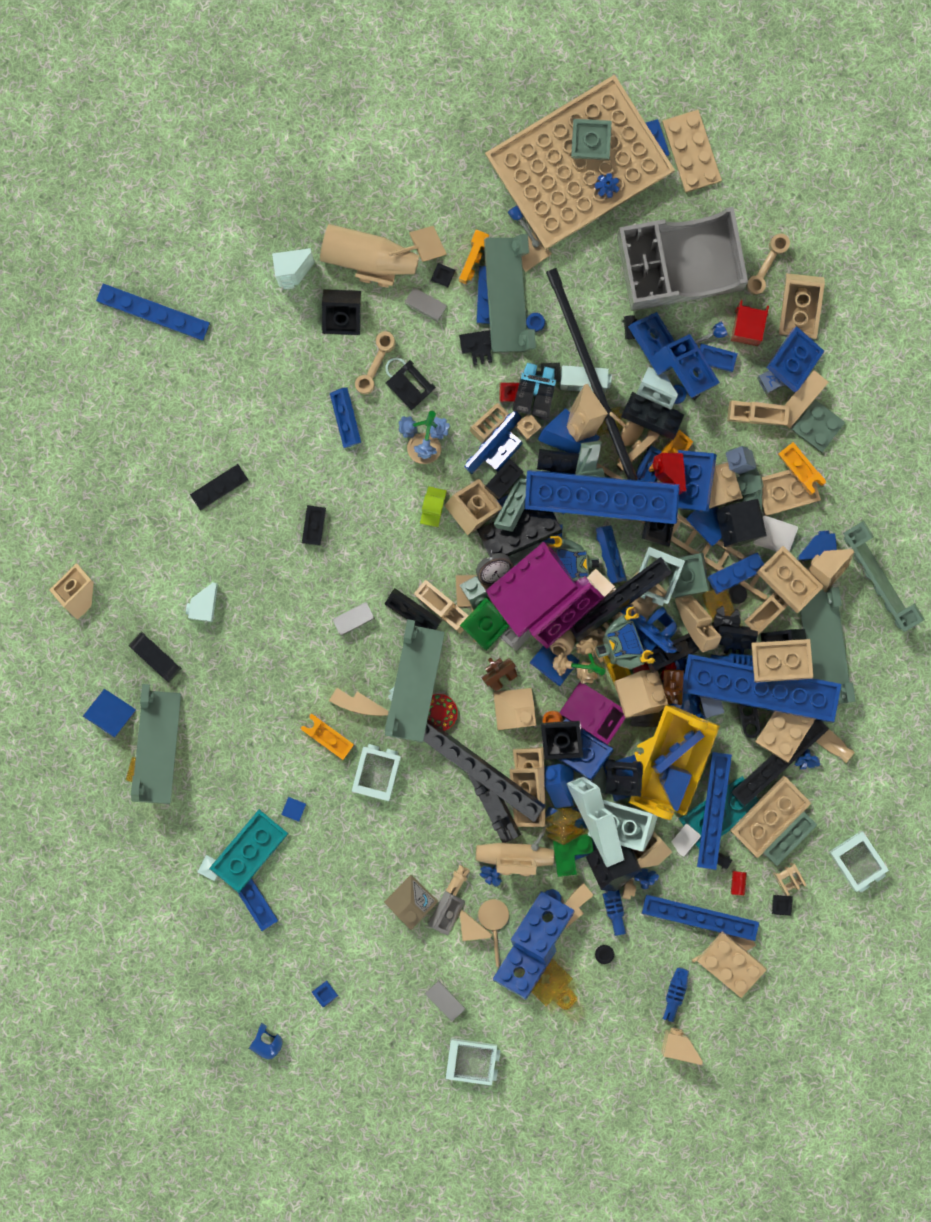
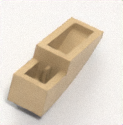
[784,370,829,429]
[727,400,790,426]
[414,580,469,634]
[744,591,788,635]
[675,595,721,652]
[329,688,389,716]
[564,883,594,929]

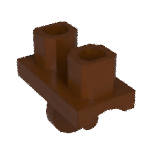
[481,658,518,692]
[663,669,684,705]

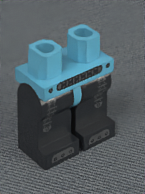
[512,363,556,418]

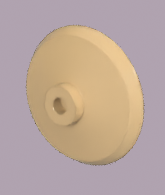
[407,433,441,464]

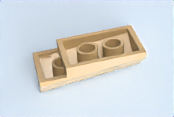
[509,747,545,827]

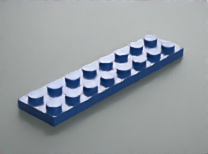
[525,470,680,524]
[683,654,841,723]

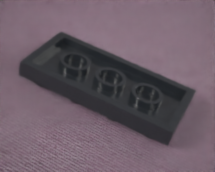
[477,509,562,557]

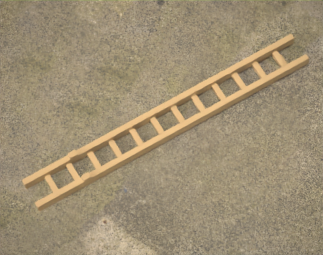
[596,463,768,601]

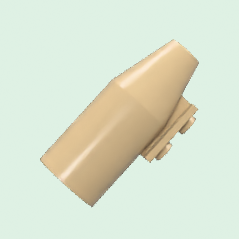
[320,224,419,288]

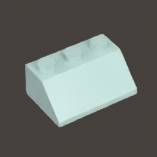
[272,248,314,289]
[588,800,658,852]

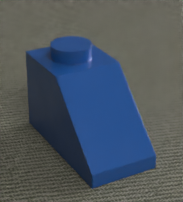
[797,530,837,561]
[544,764,574,809]
[659,765,692,811]

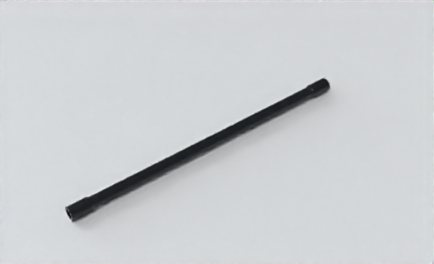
[546,268,638,480]

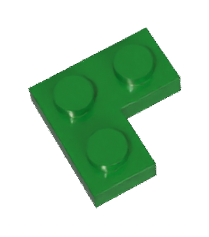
[553,834,593,877]

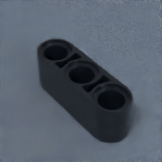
[128,631,182,682]
[737,704,760,738]

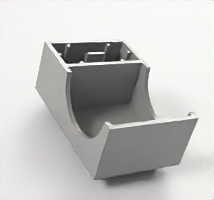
[617,207,748,311]

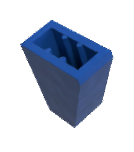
[538,408,600,454]

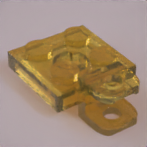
[520,958,578,1010]

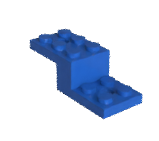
[628,312,720,398]
[493,891,575,1000]

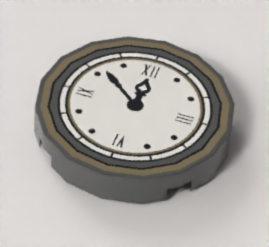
[476,553,514,586]

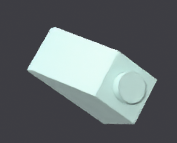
[636,367,678,409]
[186,582,218,622]

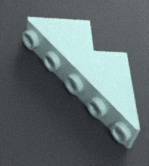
[567,776,624,867]

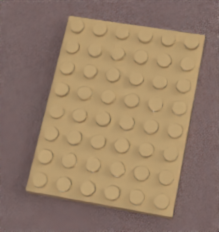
[485,75,675,250]

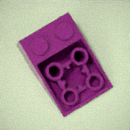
[559,681,625,745]

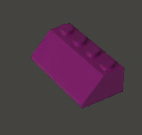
[529,576,605,648]

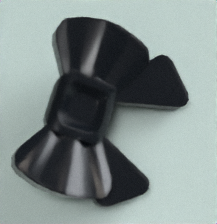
[714,606,741,628]

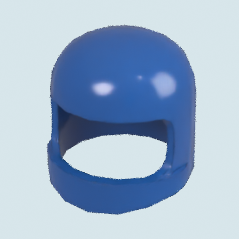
[647,607,677,639]
[248,1023,283,1060]

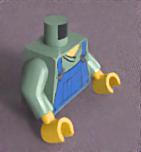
[549,536,600,583]
[595,607,655,669]

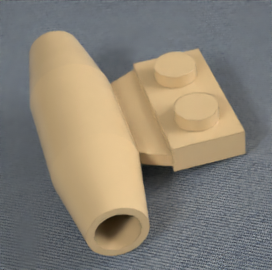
[476,843,554,876]

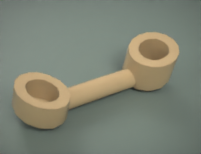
[746,233,790,295]
[355,331,396,395]

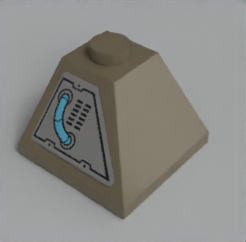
[384,875,438,930]

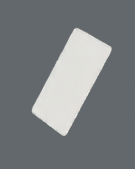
[671,824,701,857]

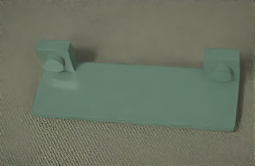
[484,234,536,352]
[843,521,925,632]
[800,587,856,704]
[385,619,445,743]
[131,684,181,804]

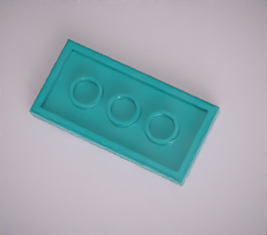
[678,776,759,849]
[209,809,289,893]

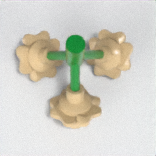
[553,637,606,684]

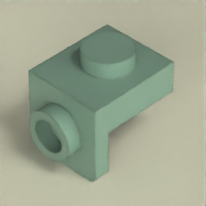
[460,576,490,610]

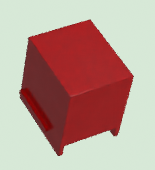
[731,300,769,346]

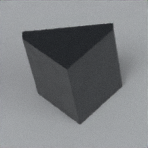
[640,521,674,547]
[541,721,583,760]

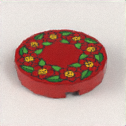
[428,694,458,731]

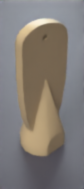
[816,730,855,763]

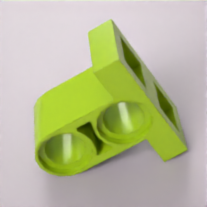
[420,486,447,528]

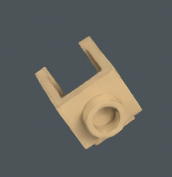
[515,415,542,442]

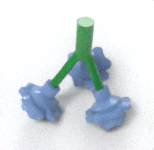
[398,411,450,459]

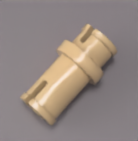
[446,865,470,896]

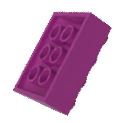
[486,542,578,637]

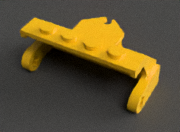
[629,706,720,820]

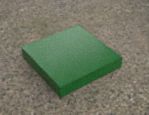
[460,598,509,651]

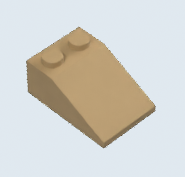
[779,273,825,339]

